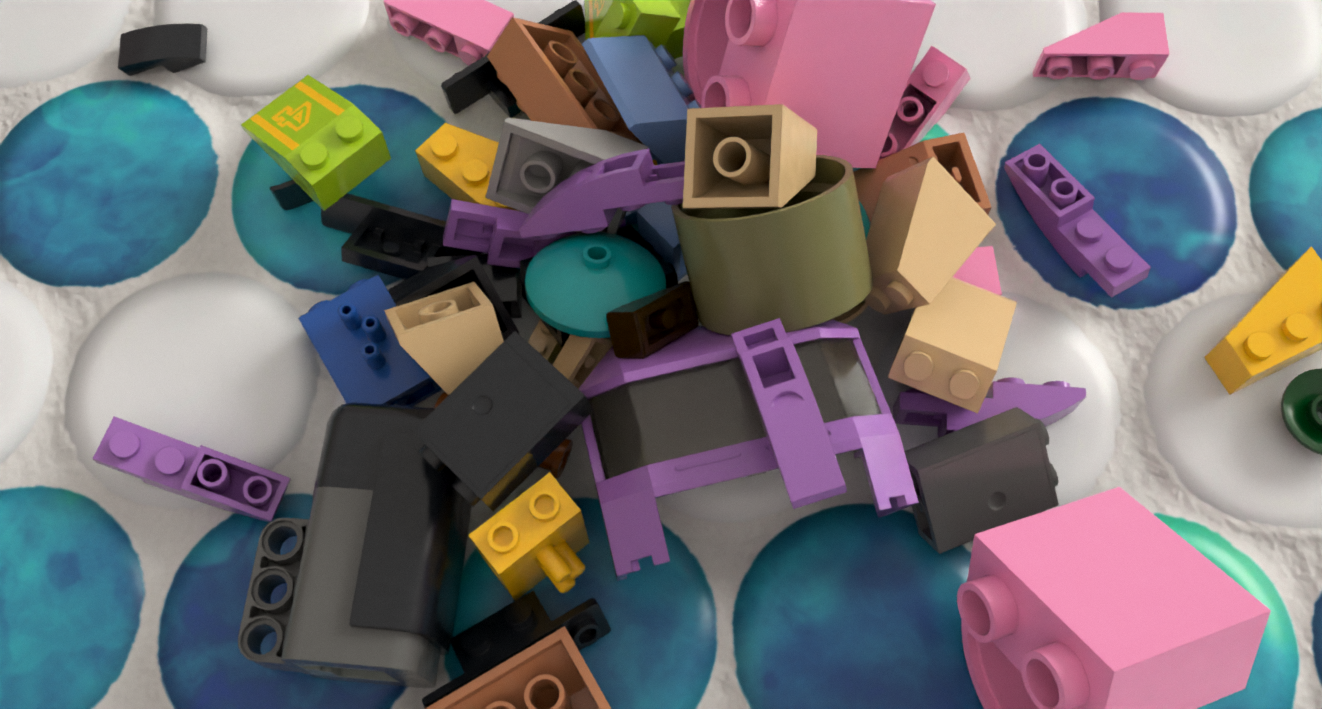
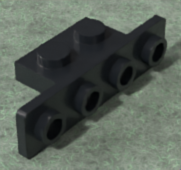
[441,0,585,118]
[321,193,484,280]
[422,590,611,708]

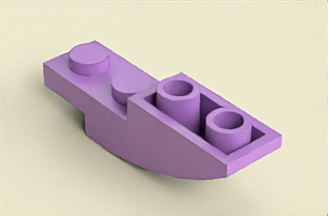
[1004,144,1151,298]
[519,148,685,239]
[443,199,626,268]
[731,318,847,509]
[893,377,1086,438]
[92,416,291,522]

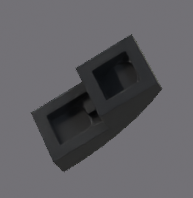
[118,23,208,76]

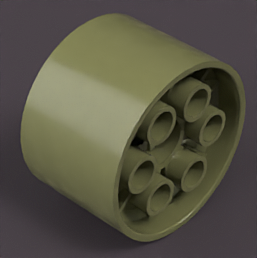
[671,155,873,335]

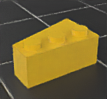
[415,123,519,211]
[1204,246,1322,395]

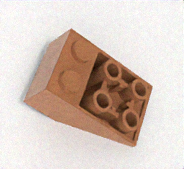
[854,132,992,222]

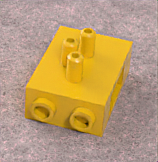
[468,472,590,601]

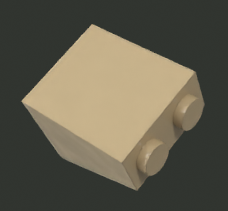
[683,104,817,209]
[864,157,996,315]
[888,277,1017,414]
[384,282,504,395]

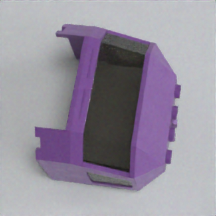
[579,319,919,581]

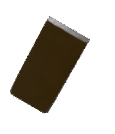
[606,281,699,359]

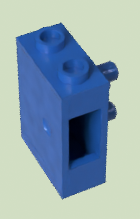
[298,275,443,407]

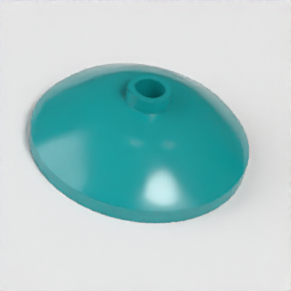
[525,232,666,338]

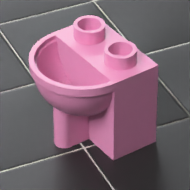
[683,0,936,168]
[957,487,1271,709]

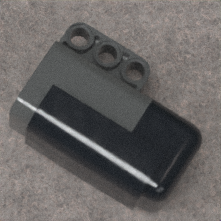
[238,402,472,688]

